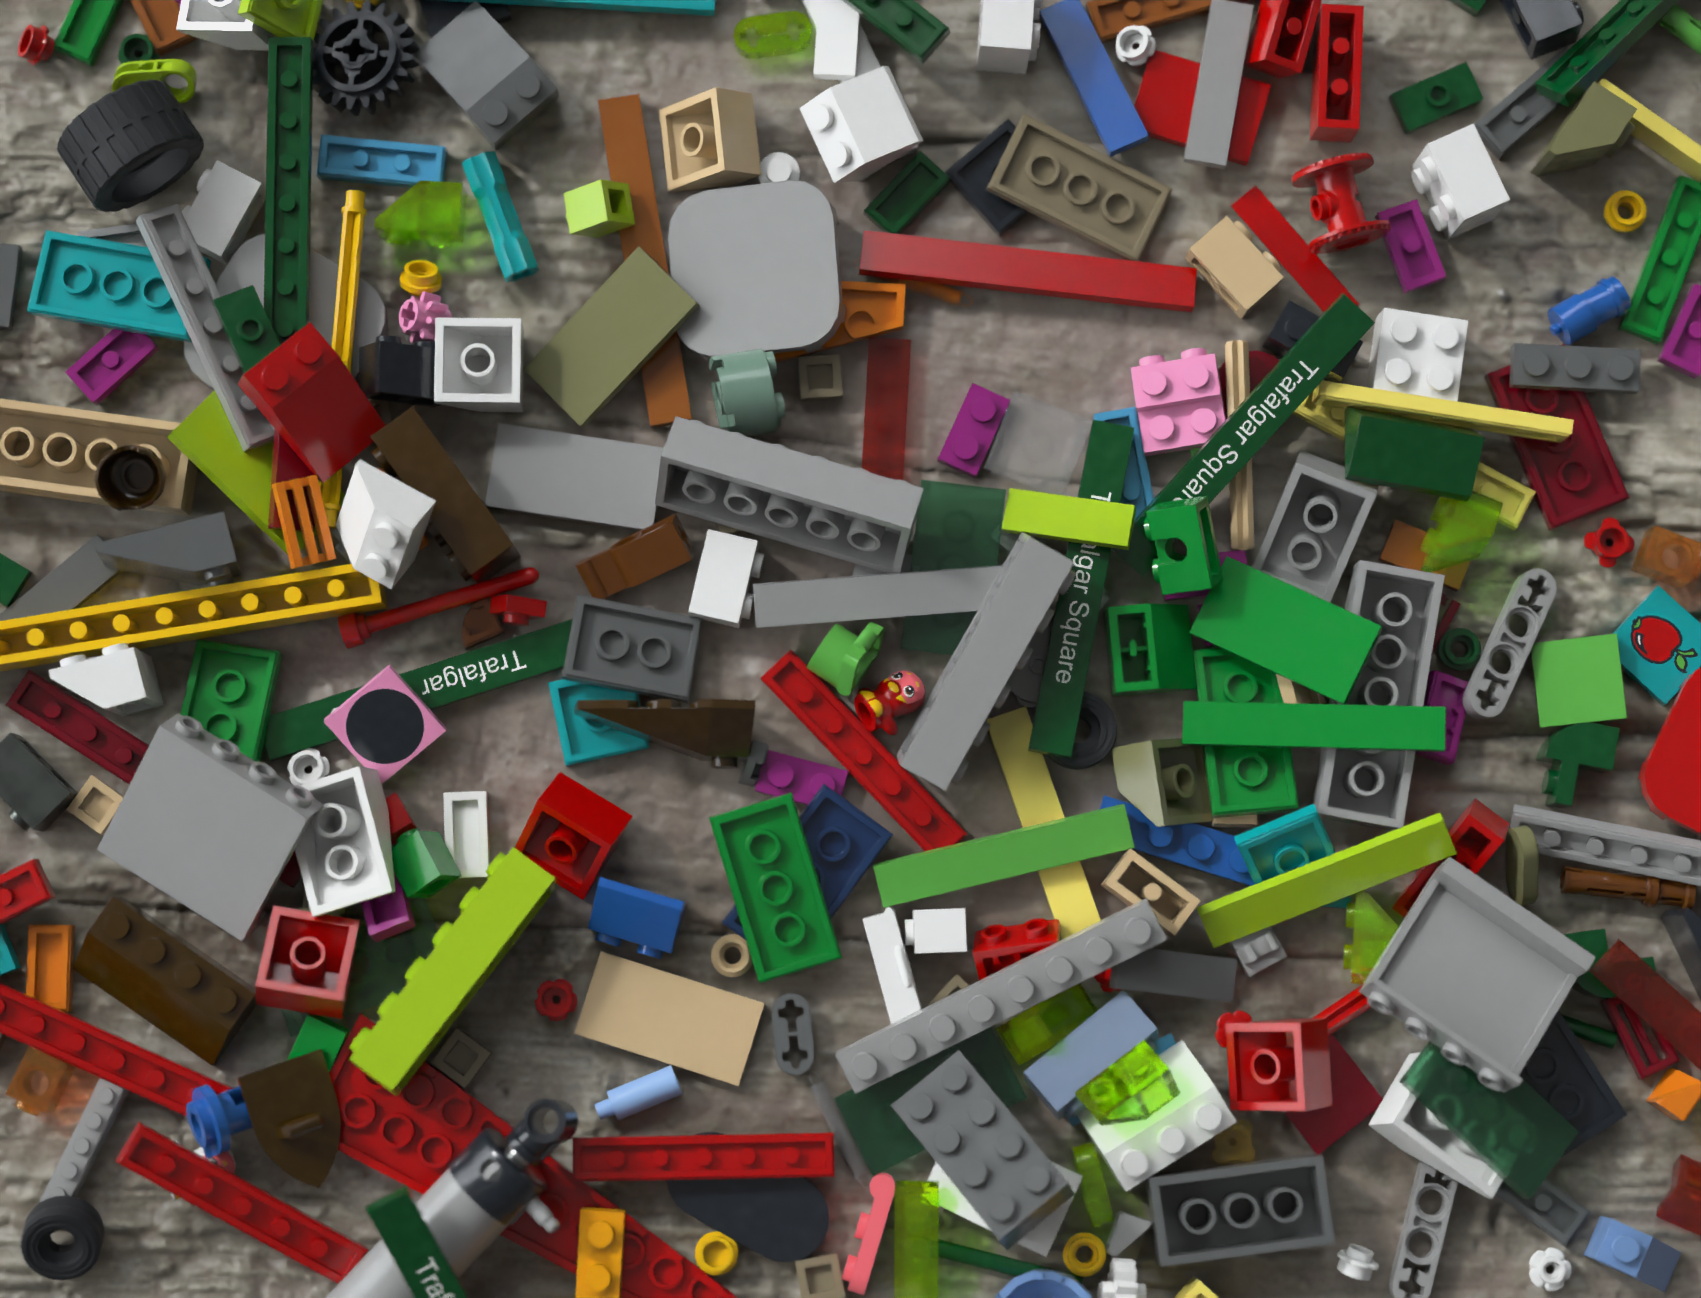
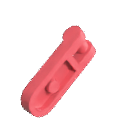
[841,1172,896,1296]

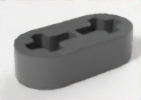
[772,993,814,1075]

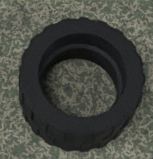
[57,80,204,212]

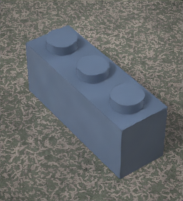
[1024,990,1158,1120]

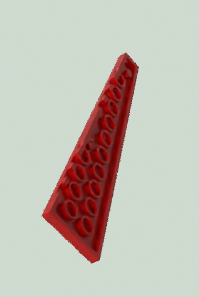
[329,1013,739,1298]

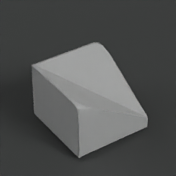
[1105,1210,1153,1261]

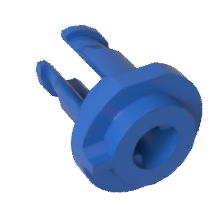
[186,1085,253,1159]

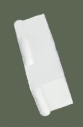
[863,906,922,1024]

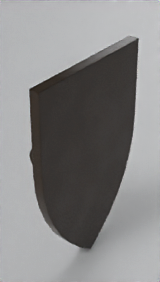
[237,1049,341,1188]

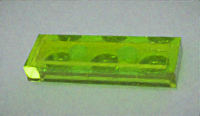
[894,1180,939,1298]

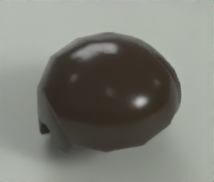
[94,445,167,511]

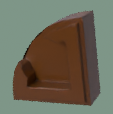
[461,597,505,650]

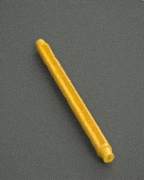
[319,190,367,529]

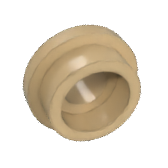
[711,934,753,977]

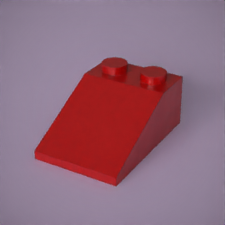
[237,322,386,484]

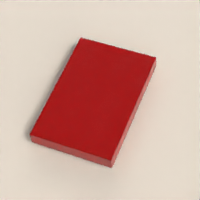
[1134,50,1271,166]

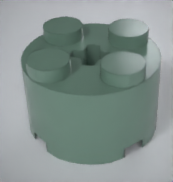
[709,348,785,437]

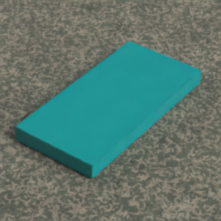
[27,230,211,342]

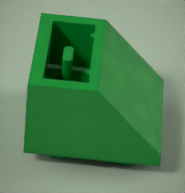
[1103,603,1197,697]

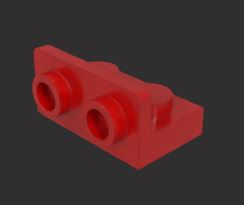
[972,918,1061,981]

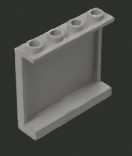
[97,713,324,941]
[1359,857,1596,1093]

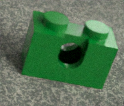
[1144,496,1223,595]

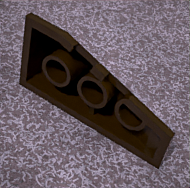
[574,699,755,769]

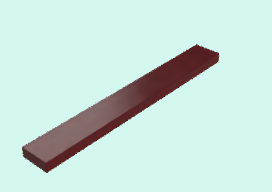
[5,670,302,888]

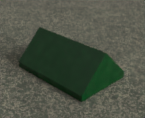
[1345,406,1485,501]

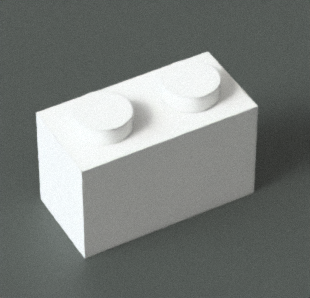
[182,160,266,265]
[688,529,765,628]

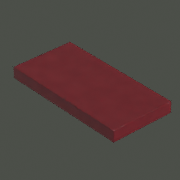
[1484,344,1630,531]

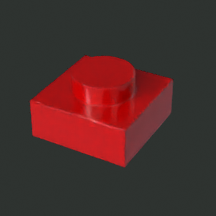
[489,594,547,626]

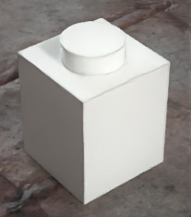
[904,908,967,954]

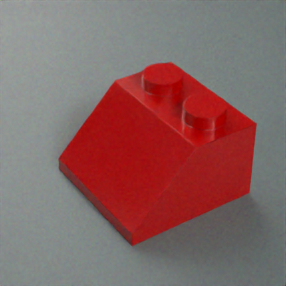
[515,772,633,900]
[255,906,360,1019]
[1225,1019,1333,1111]

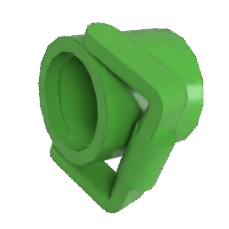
[806,621,885,697]

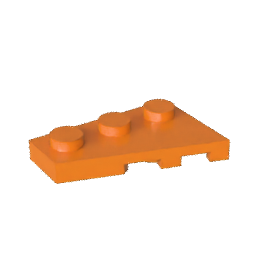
[775,281,906,363]

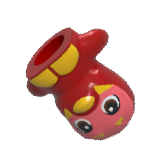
[854,670,926,736]

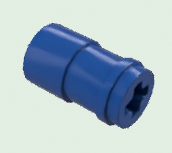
[1548,276,1631,346]

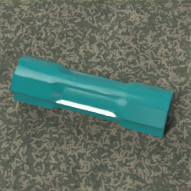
[462,151,539,282]

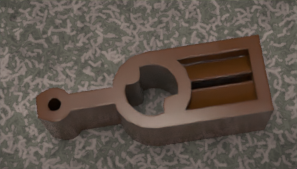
[576,513,695,599]

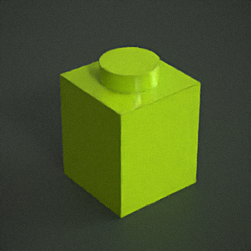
[563,179,635,238]

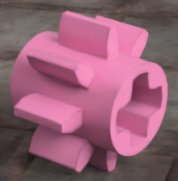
[399,291,452,343]

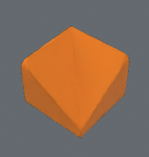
[1646,1068,1701,1121]

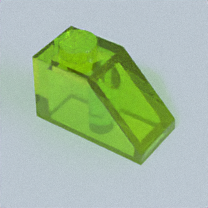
[996,983,1098,1065]

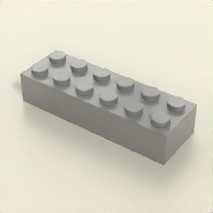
[655,416,924,573]
[896,532,1076,791]
[1312,560,1445,831]

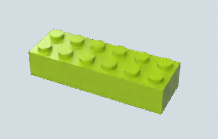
[349,847,556,1097]

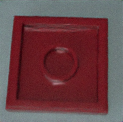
[1282,1034,1383,1154]

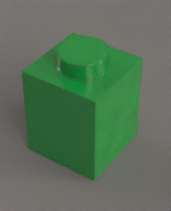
[392,828,462,898]

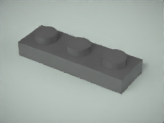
[1509,343,1641,394]

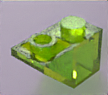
[374,180,467,248]
[1420,490,1503,573]
[1343,890,1399,985]
[1074,1040,1181,1126]

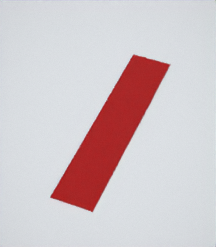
[1231,185,1359,313]

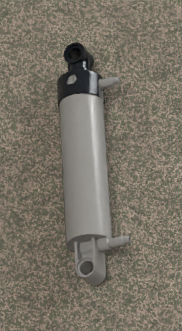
[325,1099,578,1298]

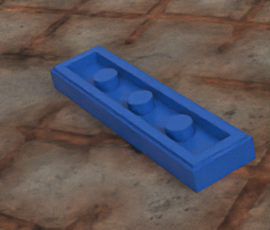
[1039,0,1149,157]

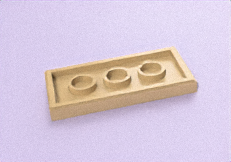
[574,951,765,1086]

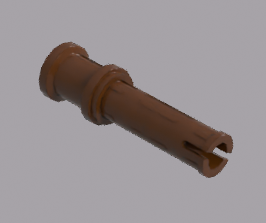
[1560,866,1696,910]

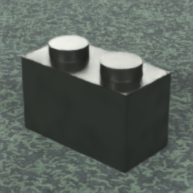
[0,732,78,832]

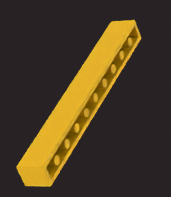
[0,564,388,672]

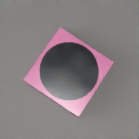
[324,664,446,784]

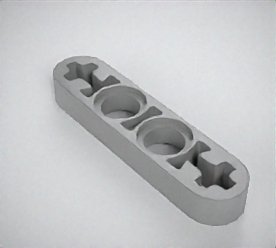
[1462,568,1557,720]
[1388,1160,1458,1298]

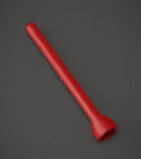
[338,567,539,649]

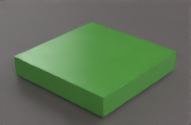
[1531,633,1627,728]

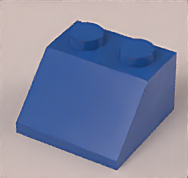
[588,877,688,959]

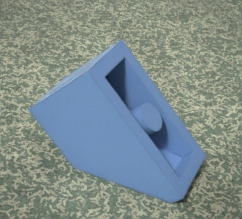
[1584,1216,1681,1292]

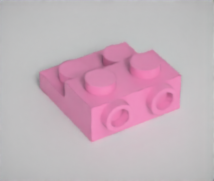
[1131,348,1226,456]

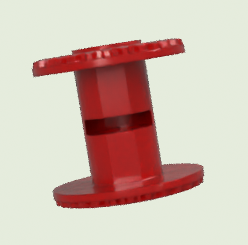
[1292,152,1391,254]

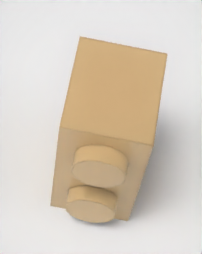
[1185,216,1284,319]
[1101,849,1200,937]

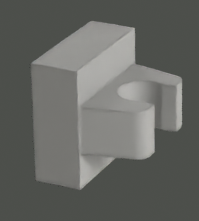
[1229,926,1287,977]

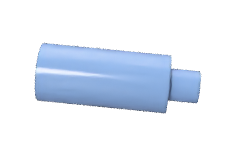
[595,1065,683,1121]

